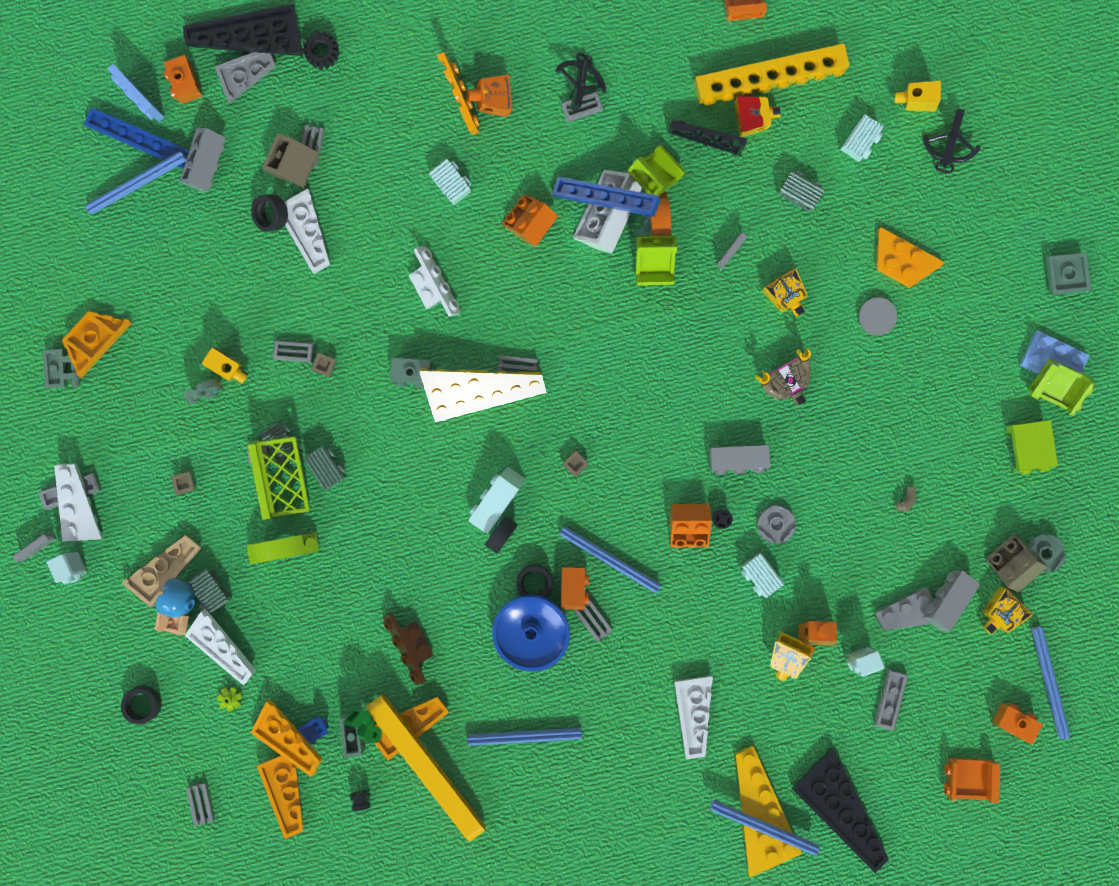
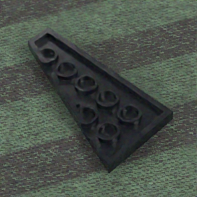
[183,4,304,57]
[792,747,889,873]

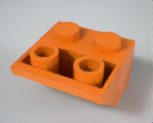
[502,194,558,247]
[670,504,712,548]

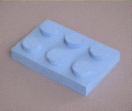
[108,64,165,122]
[1019,331,1090,374]

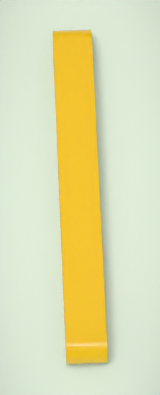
[366,694,486,842]

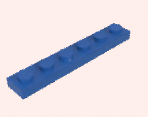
[83,107,189,169]
[552,177,661,217]

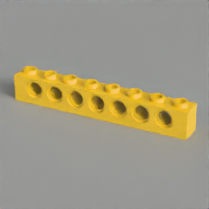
[694,43,850,106]

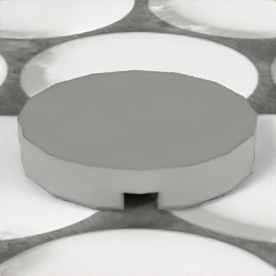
[858,297,897,336]
[757,505,796,544]

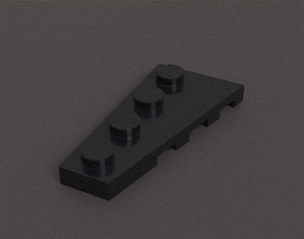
[668,120,748,156]

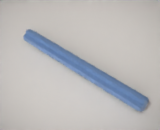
[85,151,187,214]
[560,526,661,593]
[1031,625,1070,739]
[467,728,582,746]
[710,800,820,856]

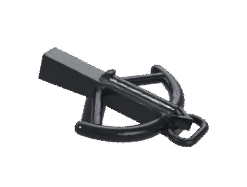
[555,53,606,112]
[923,108,981,174]

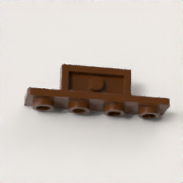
[383,613,434,685]

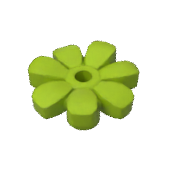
[217,687,243,712]

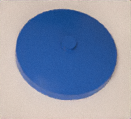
[492,595,570,672]

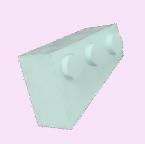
[469,467,527,534]

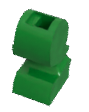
[342,708,382,743]

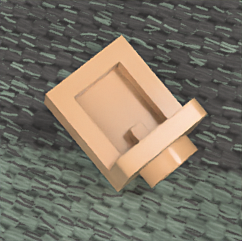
[155,612,189,635]

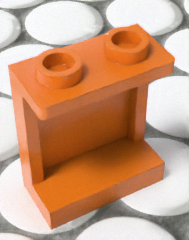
[724,0,767,21]
[944,758,1000,803]

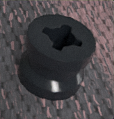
[712,509,733,529]
[349,790,371,811]

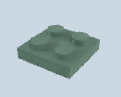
[1046,253,1091,295]

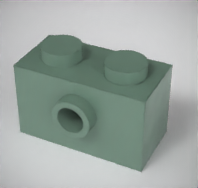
[390,358,432,388]

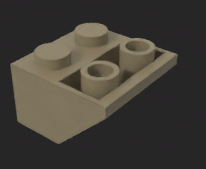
[262,133,319,188]
[986,534,1048,592]

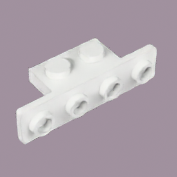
[409,246,461,316]

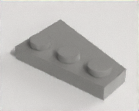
[215,52,276,104]
[874,587,934,631]

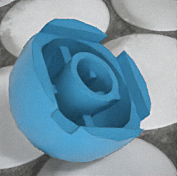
[156,578,195,618]

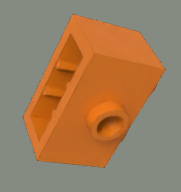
[163,55,203,104]
[561,568,589,610]
[991,703,1043,745]

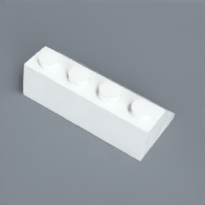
[573,170,642,253]

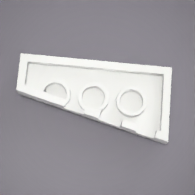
[285,189,331,274]
[54,463,104,541]
[185,609,256,685]
[674,675,713,759]

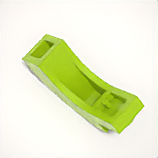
[247,532,319,564]

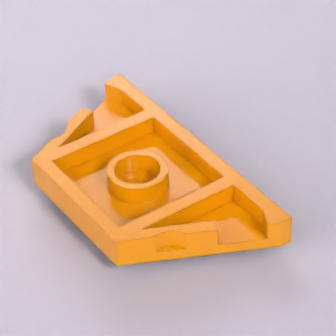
[876,227,945,288]
[62,311,132,379]

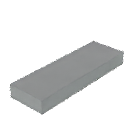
[39,473,101,510]
[874,669,908,731]

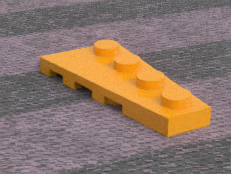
[437,52,480,135]
[375,696,450,761]
[251,699,323,777]
[257,755,303,839]

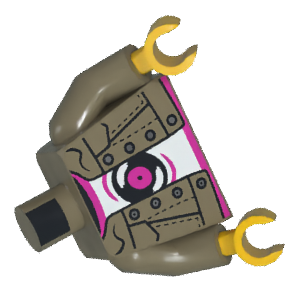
[755,346,811,406]

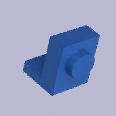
[297,716,329,744]

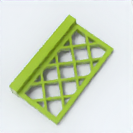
[247,436,310,520]

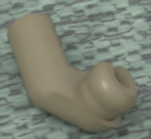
[896,487,917,512]

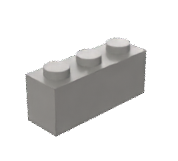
[179,128,226,192]
[709,445,770,475]
[923,570,980,632]

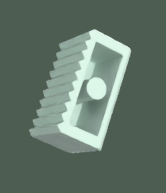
[840,114,884,162]
[429,158,471,206]
[46,552,87,585]
[741,552,784,598]
[846,646,884,677]

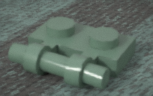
[43,349,81,389]

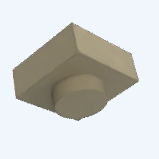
[311,353,337,378]
[562,451,589,478]
[171,472,196,495]

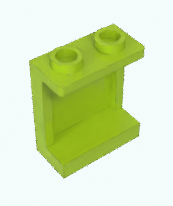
[627,145,686,196]
[635,235,677,286]
[1028,357,1095,416]
[1006,420,1058,475]

